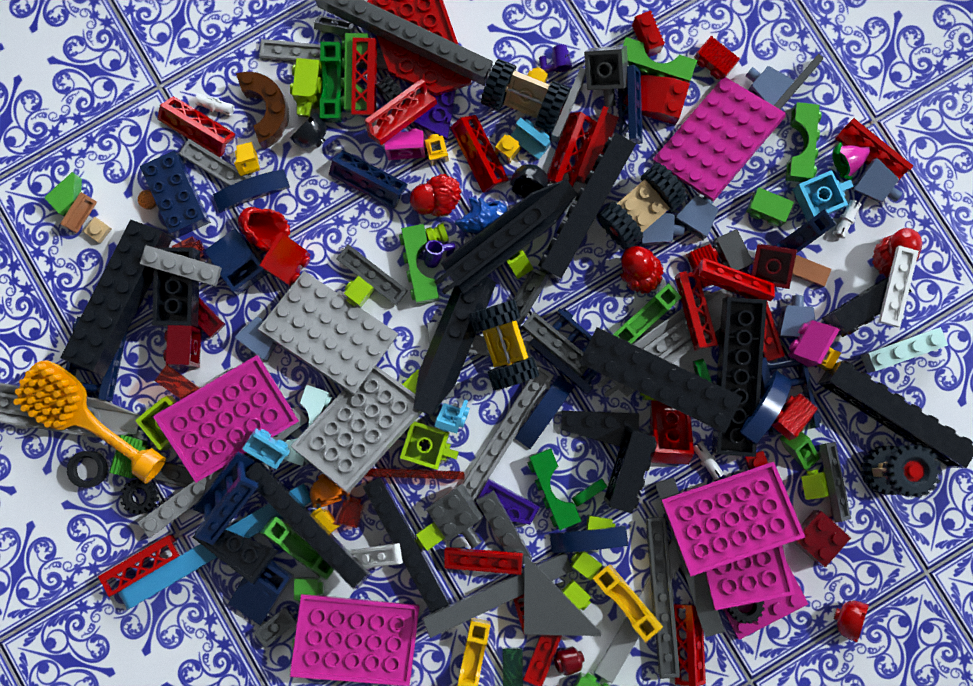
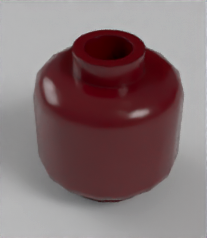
[554,646,585,676]

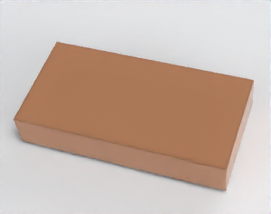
[60,192,97,233]
[793,255,831,287]

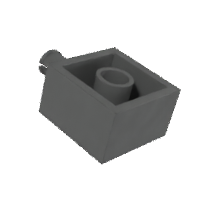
[584,46,628,107]
[426,483,484,549]

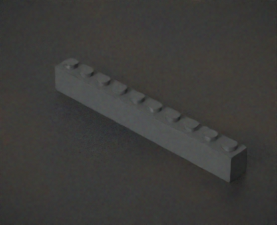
[315,0,493,86]

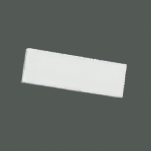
[349,543,403,568]

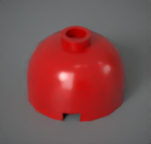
[834,600,869,643]

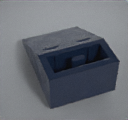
[205,228,268,295]
[228,561,294,626]

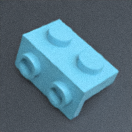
[510,117,550,160]
[434,400,470,434]
[242,428,289,469]

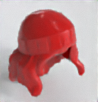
[410,174,462,217]
[238,207,291,252]
[872,228,923,277]
[620,246,664,294]

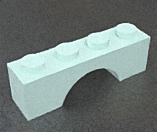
[861,327,948,373]
[283,385,332,466]

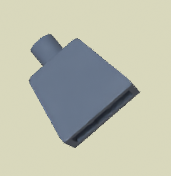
[745,66,794,106]
[851,158,902,202]
[674,195,719,240]
[639,212,685,247]
[777,295,816,339]
[235,316,277,361]

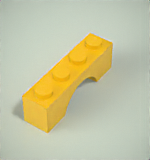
[593,564,663,642]
[457,618,491,686]

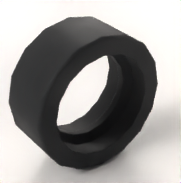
[66,451,108,488]

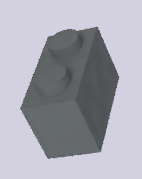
[712,229,754,271]

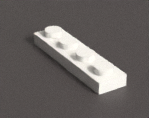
[878,246,919,327]

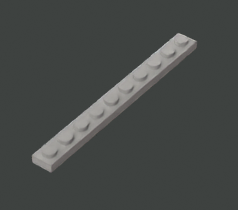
[138,405,309,538]

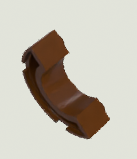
[236,72,289,149]

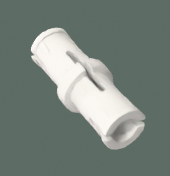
[195,93,234,116]
[833,200,861,239]
[693,441,724,480]

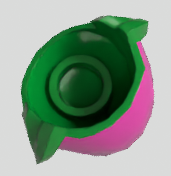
[832,142,870,180]

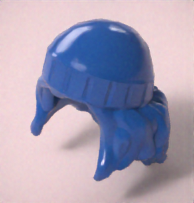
[455,197,508,234]

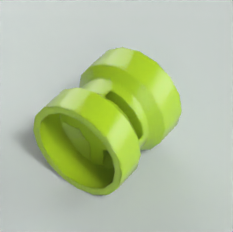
[425,223,449,242]

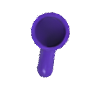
[539,44,572,73]
[423,240,456,268]

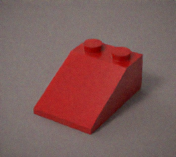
[624,74,690,125]
[260,232,311,286]
[650,400,694,465]

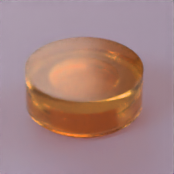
[138,190,157,210]

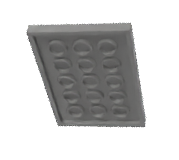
[258,271,398,395]
[291,366,422,494]

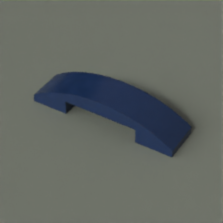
[213,169,290,213]
[775,209,837,253]
[739,370,792,444]
[515,376,574,449]
[549,526,629,553]

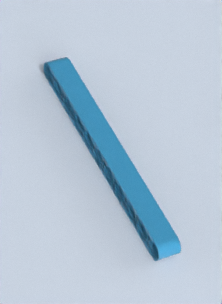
[118,484,311,610]

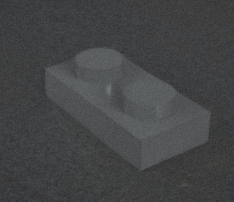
[314,15,355,37]
[253,607,297,648]

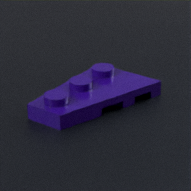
[414,90,456,141]
[476,479,540,525]

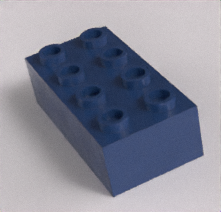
[140,150,211,238]

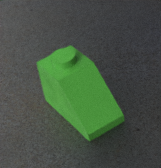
[44,172,82,217]
[779,432,820,471]

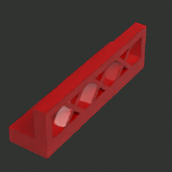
[351,38,377,117]
[365,78,437,145]
[157,96,236,158]
[575,106,619,184]
[547,112,597,187]
[450,115,509,193]
[835,118,913,180]
[692,258,775,302]
[674,271,718,351]
[98,534,180,597]
[674,603,706,686]

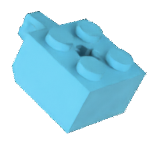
[793,171,854,222]

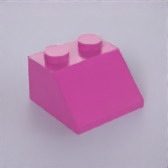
[385,129,426,160]
[788,320,840,367]

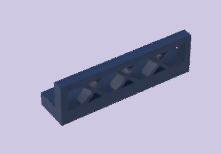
[618,65,643,144]
[328,150,408,209]

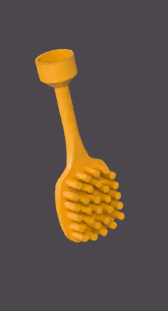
[13,360,166,483]

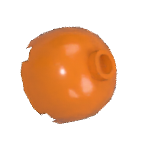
[309,474,350,508]

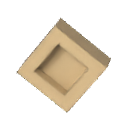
[83,216,112,244]

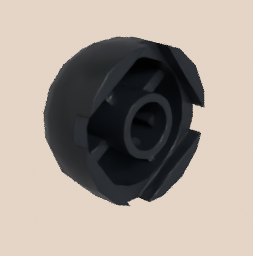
[290,112,327,149]
[509,164,548,198]

